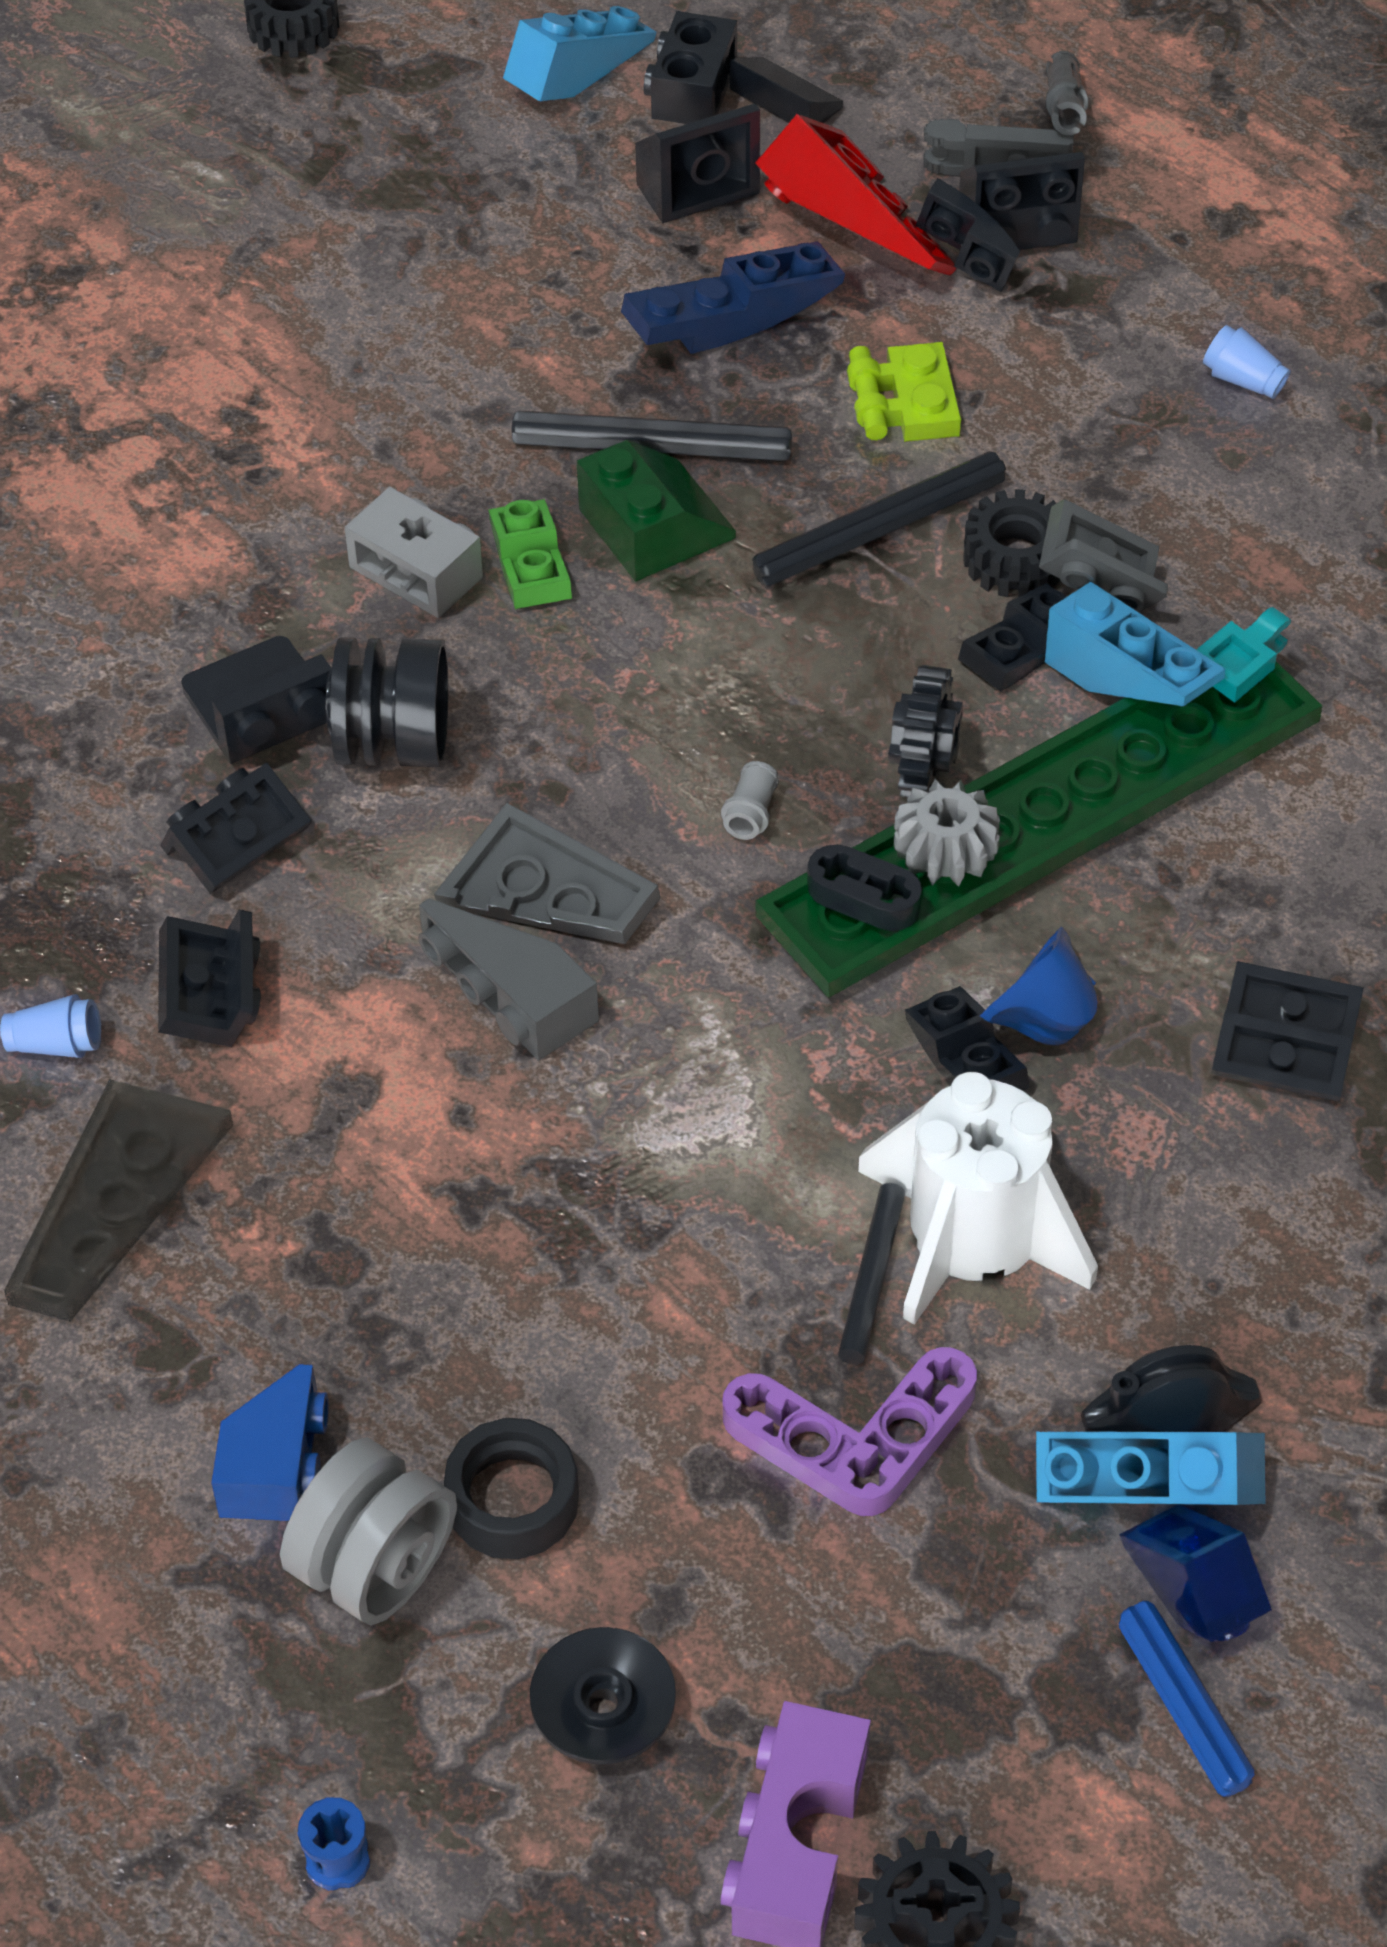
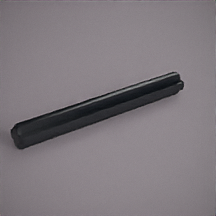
[511,410,792,462]
[752,451,1006,587]

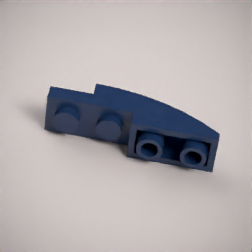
[621,241,845,354]

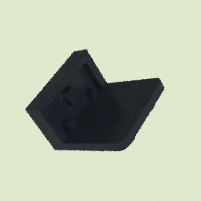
[181,636,331,764]

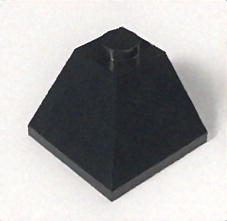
[635,103,760,224]

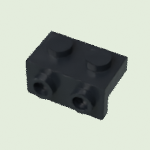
[158,909,261,1047]

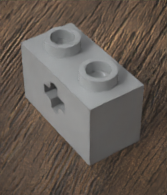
[345,486,483,618]

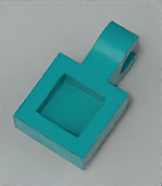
[1196,607,1291,703]

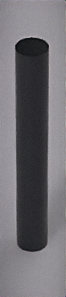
[838,1183,905,1365]

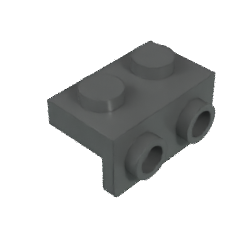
[1039,499,1168,612]

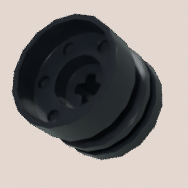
[326,637,449,767]

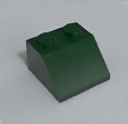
[577,440,736,582]

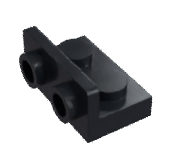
[160,762,312,894]

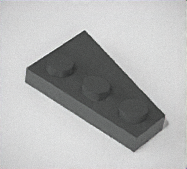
[434,803,661,944]

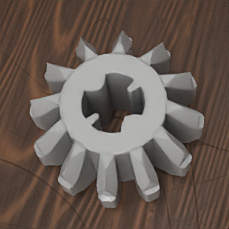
[894,779,1000,886]

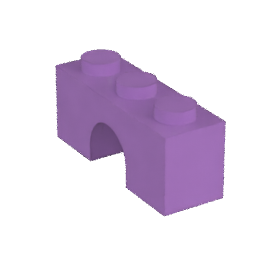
[721,1701,871,1947]

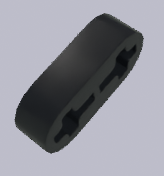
[807,844,922,931]

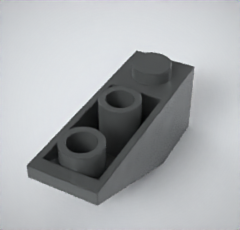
[418,898,599,1061]

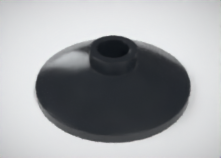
[530,1627,676,1764]

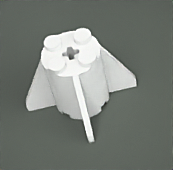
[858,1072,1098,1325]

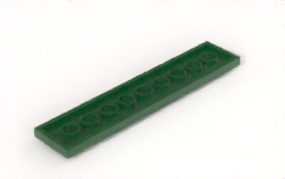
[755,661,1323,998]

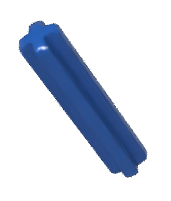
[1119,1601,1255,1797]

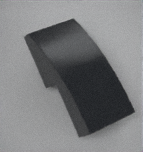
[915,178,1021,292]
[958,583,1066,692]
[905,986,1030,1091]

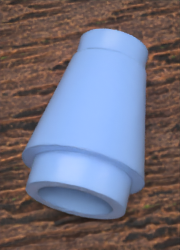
[1203,325,1291,399]
[0,994,101,1058]

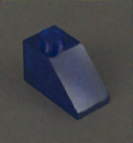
[1119,1504,1272,1642]

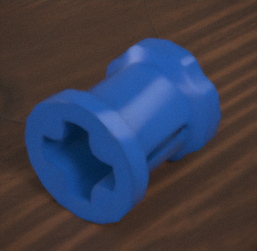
[298,1797,370,1891]

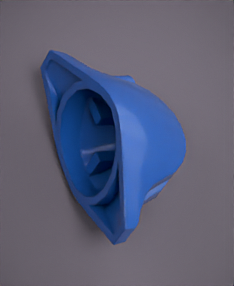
[980,926,1098,1045]

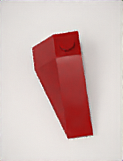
[755,114,957,276]

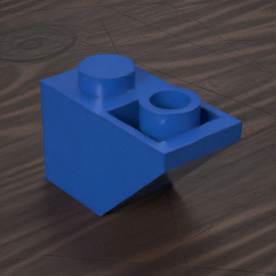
[211,1364,329,1521]

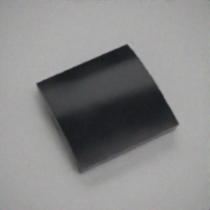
[1211,961,1364,1102]

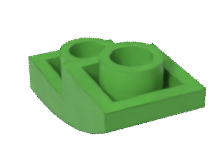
[488,499,572,609]

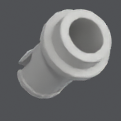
[721,761,779,840]

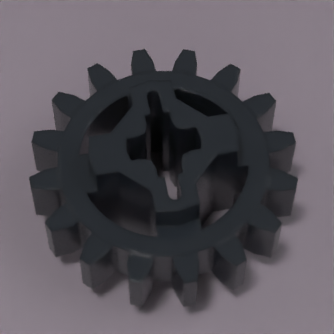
[888,665,963,797]
[854,1831,1020,1947]

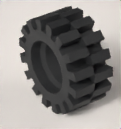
[244,0,340,58]
[963,489,1061,597]

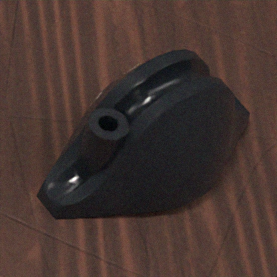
[1081,1345,1261,1432]

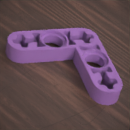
[723,1347,977,1516]

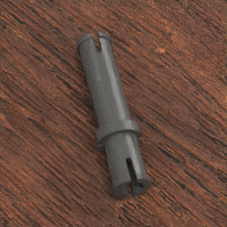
[1046,51,1088,135]

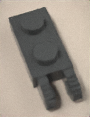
[923,118,1074,176]

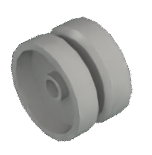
[280,1437,457,1626]

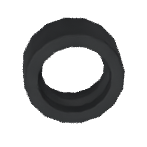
[444,1418,579,1559]

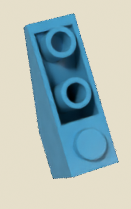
[503,6,657,102]
[1045,582,1226,706]
[1036,1432,1266,1505]

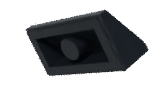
[730,57,843,123]

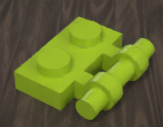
[847,342,961,442]

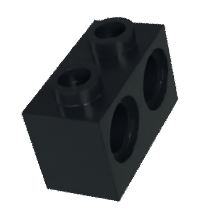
[644,11,737,124]

